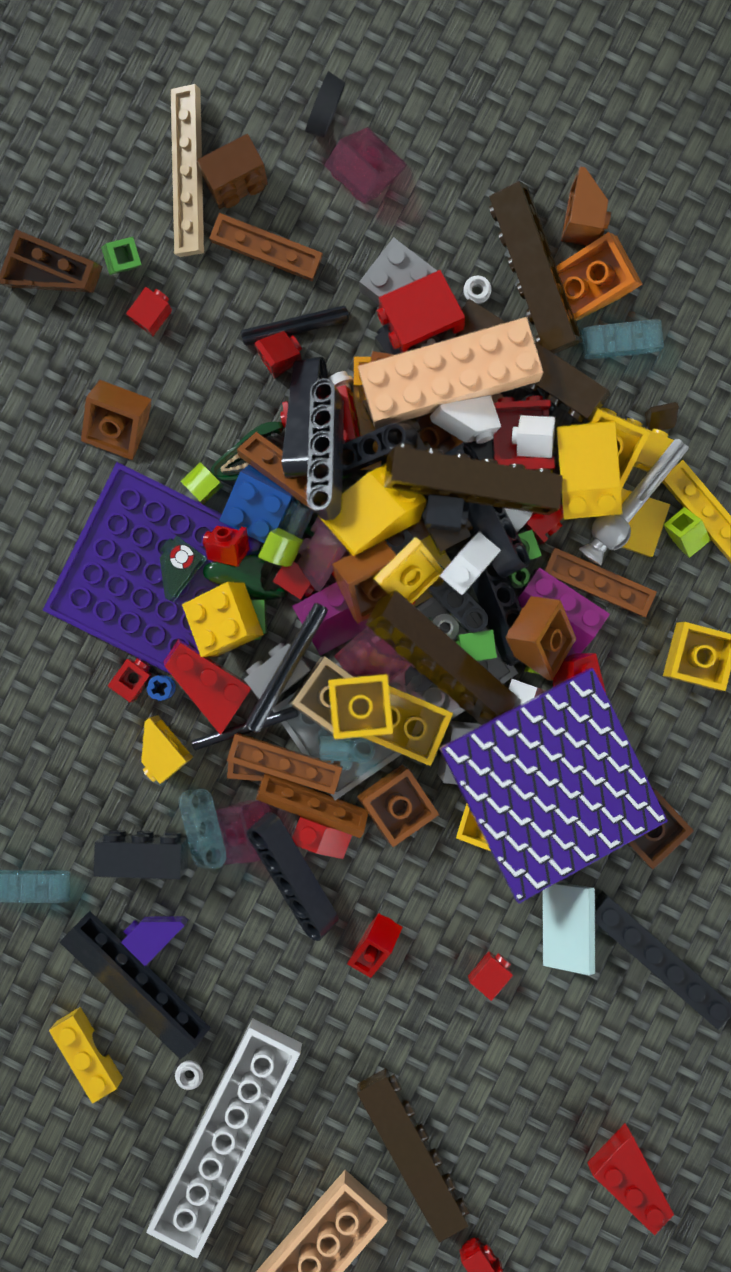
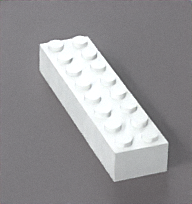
[146,1018,302,1258]

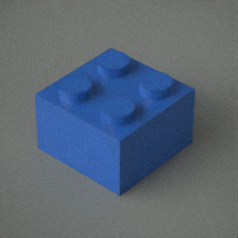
[219,465,295,543]

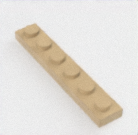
[171,84,204,257]

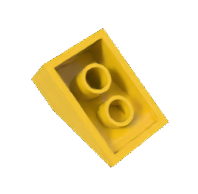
[589,408,651,490]
[557,421,622,519]
[318,463,427,556]
[363,686,453,766]

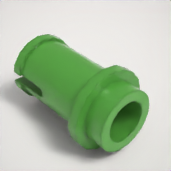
[509,568,530,588]

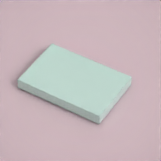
[543,882,595,975]

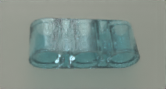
[581,319,664,359]
[179,789,226,869]
[0,870,70,903]

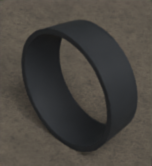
[305,71,346,138]

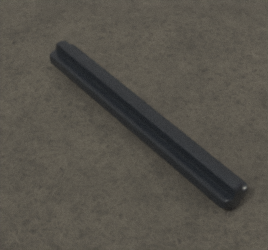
[246,603,328,733]

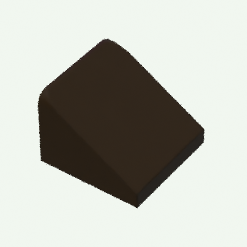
[645,402,679,431]

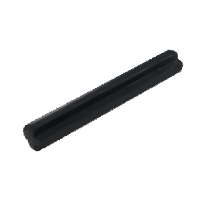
[241,305,349,346]

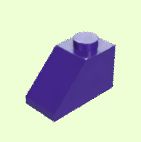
[121,916,188,966]

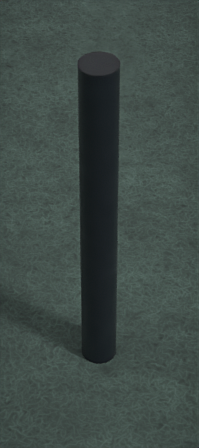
[192,707,298,751]

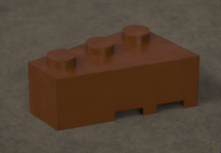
[0,229,103,293]

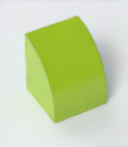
[181,462,223,505]
[663,507,711,558]
[258,528,304,567]

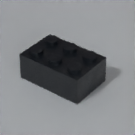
[93,830,189,879]

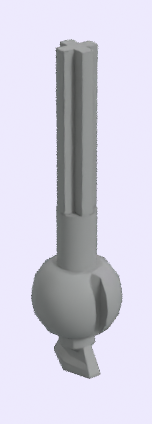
[579,439,689,565]

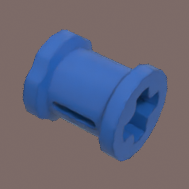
[147,675,176,701]

